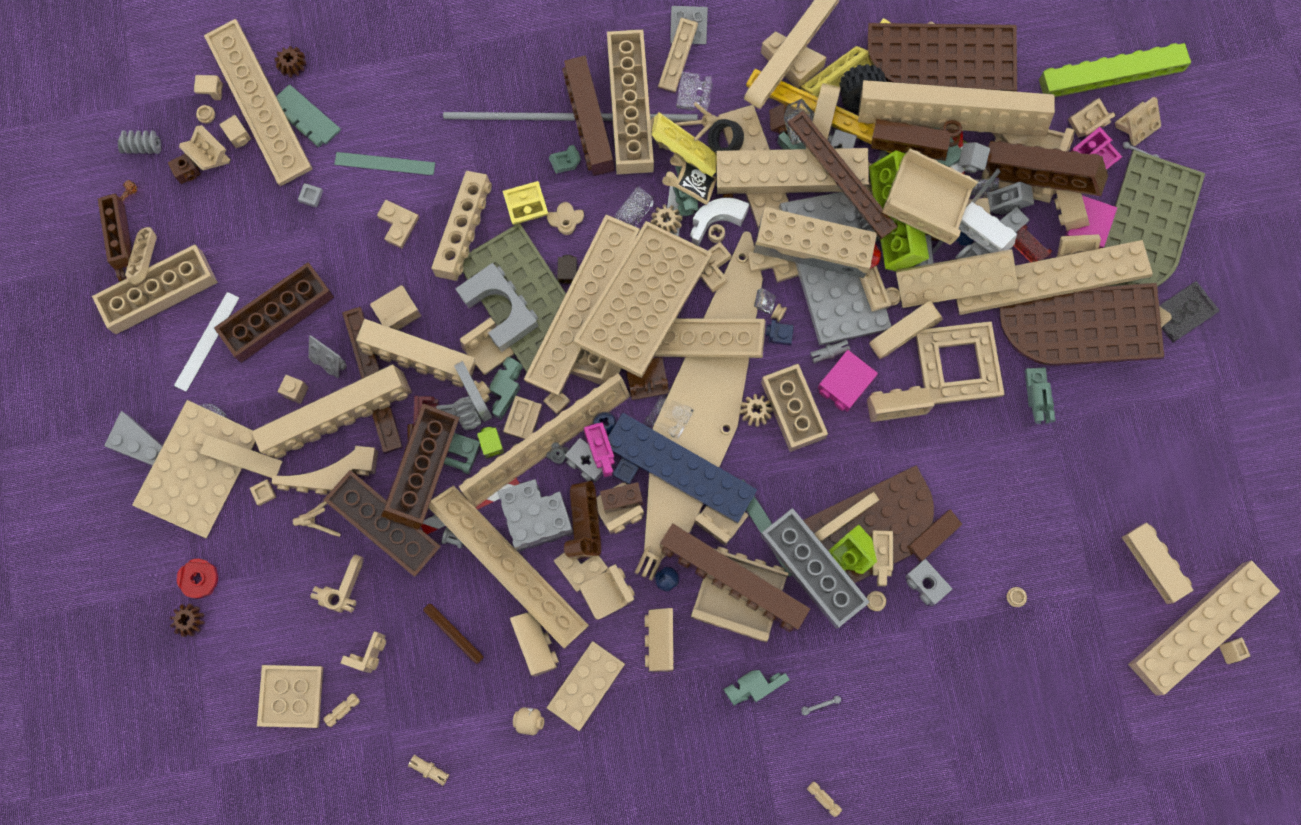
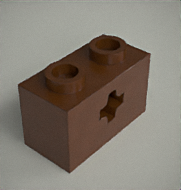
[600,482,643,514]

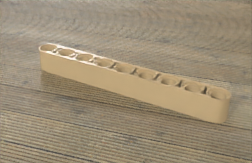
[744,0,840,109]

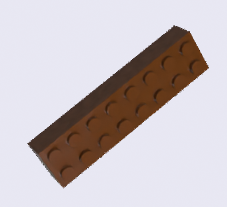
[660,523,810,632]

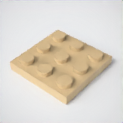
[257,665,323,728]

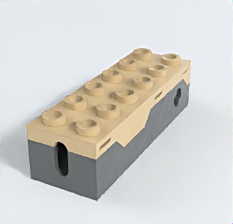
[753,207,881,278]

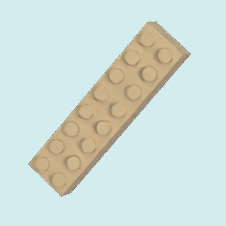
[607,30,654,174]
[717,148,869,194]
[252,365,412,458]
[1128,560,1280,696]

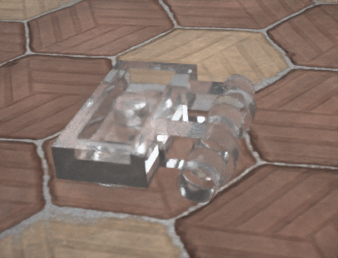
[676,72,713,112]

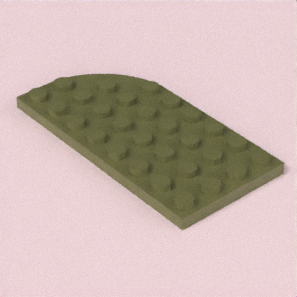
[1104,150,1205,287]
[463,223,566,373]

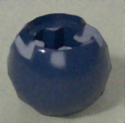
[592,412,617,435]
[655,567,679,592]

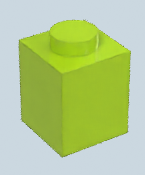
[477,427,504,459]

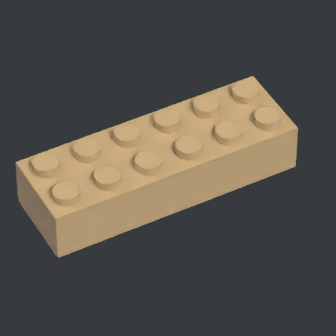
[92,244,218,334]
[356,319,476,387]

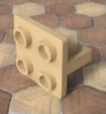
[1115,97,1161,146]
[179,125,230,170]

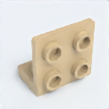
[370,285,421,330]
[460,317,514,375]
[694,506,748,546]
[341,631,386,673]

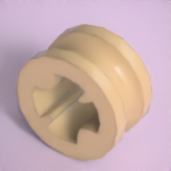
[708,224,725,243]
[771,304,787,323]

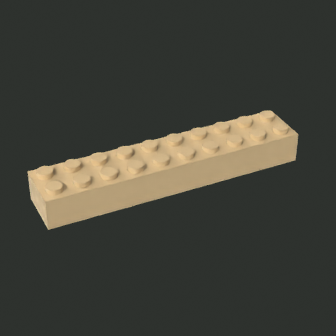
[858,80,1055,137]

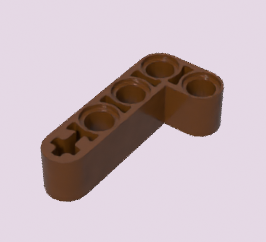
[564,481,601,559]

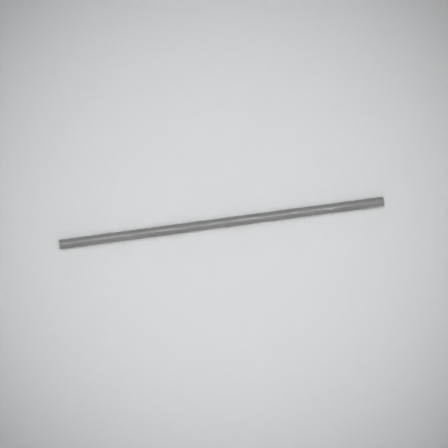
[443,112,698,122]

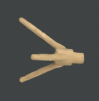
[675,102,720,141]
[293,501,341,537]

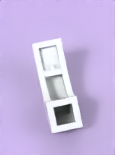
[690,198,749,246]

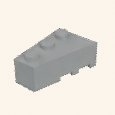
[104,411,163,466]

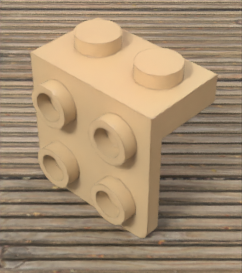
[596,483,644,534]
[579,564,635,620]

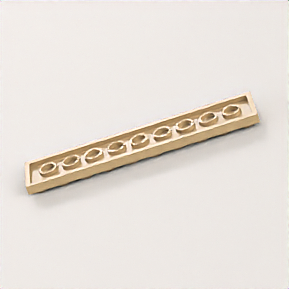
[204,19,313,186]
[719,105,799,283]
[524,215,640,396]
[956,240,1153,315]
[459,373,630,507]
[429,485,589,649]

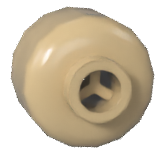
[513,707,544,735]

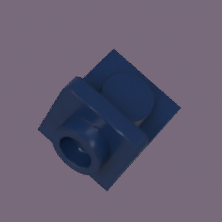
[766,320,794,346]

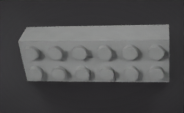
[760,508,870,629]

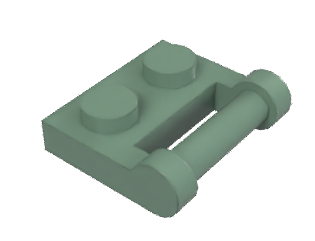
[444,433,481,474]

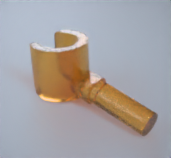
[120,180,137,202]

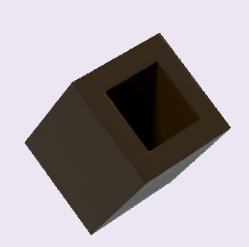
[557,255,578,284]

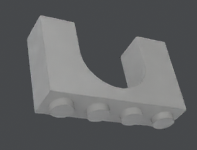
[455,263,538,352]

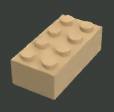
[761,364,828,452]

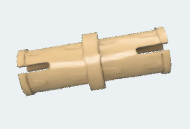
[408,755,449,786]

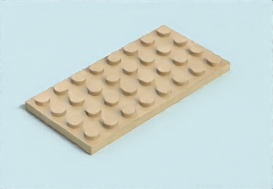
[573,221,713,378]

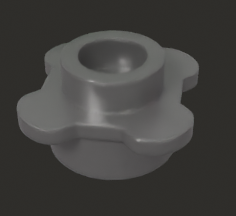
[546,442,569,464]

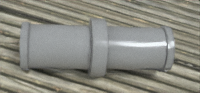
[810,339,850,364]

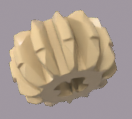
[651,204,682,234]
[740,394,773,427]

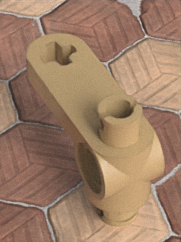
[311,554,363,613]

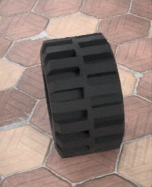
[839,64,886,113]

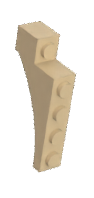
[272,446,378,495]

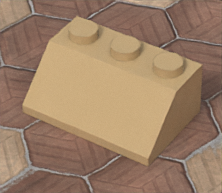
[867,386,934,422]
[645,608,673,672]
[510,612,559,677]

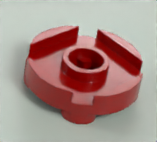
[177,559,218,599]

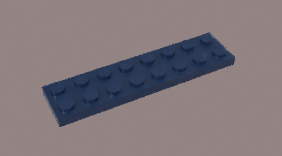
[608,413,757,524]

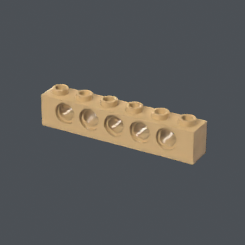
[431,171,492,281]

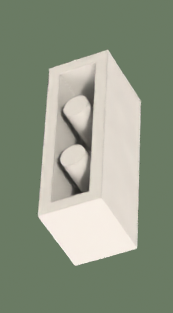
[959,202,1017,253]

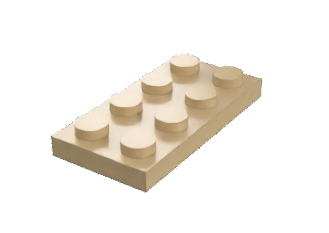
[547,641,625,731]

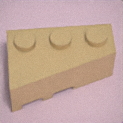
[761,32,826,89]

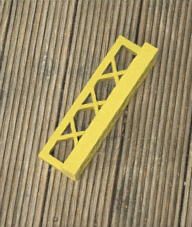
[801,46,872,98]

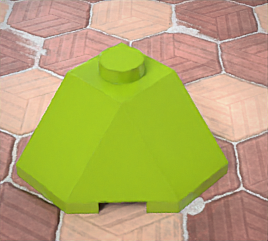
[828,525,877,574]

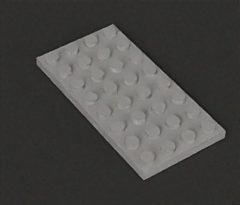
[779,192,891,345]

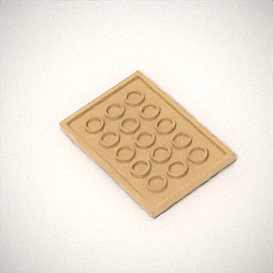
[132,400,255,538]

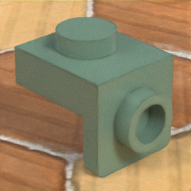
[549,145,581,174]

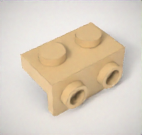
[1068,98,1115,138]

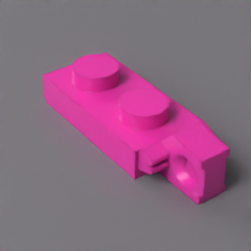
[583,422,614,477]

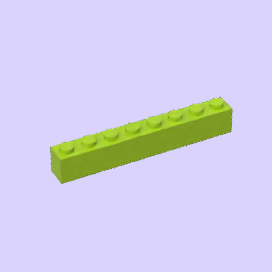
[1039,43,1191,97]

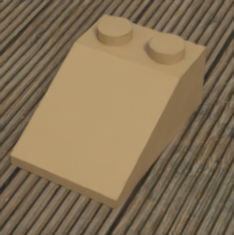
[571,349,621,385]

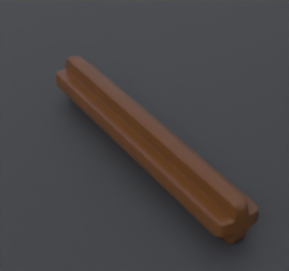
[423,603,484,664]

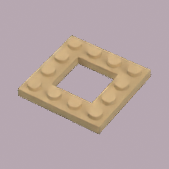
[916,321,1004,404]

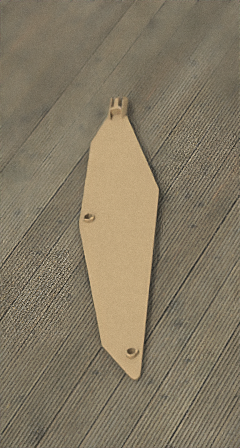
[634,232,763,581]

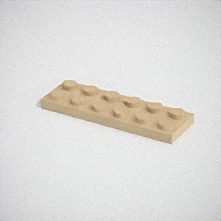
[896,249,1018,308]
[654,319,766,358]

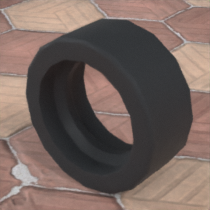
[708,119,744,153]

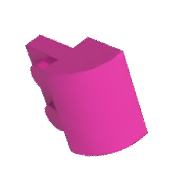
[1071,127,1122,170]

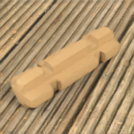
[324,694,360,727]
[807,782,842,817]

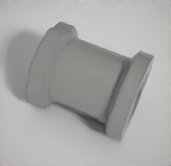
[442,527,464,549]

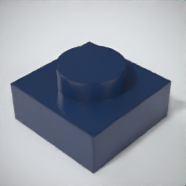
[612,458,639,484]

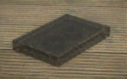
[1159,281,1220,343]

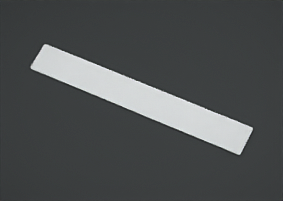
[174,292,239,391]

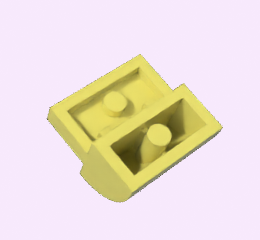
[503,181,548,225]

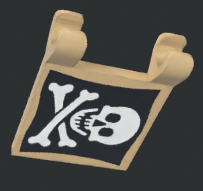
[662,153,717,205]

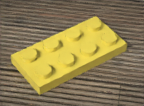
[651,112,717,177]

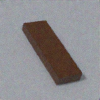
[908,509,962,561]

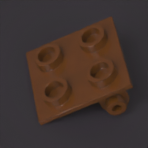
[626,357,669,400]

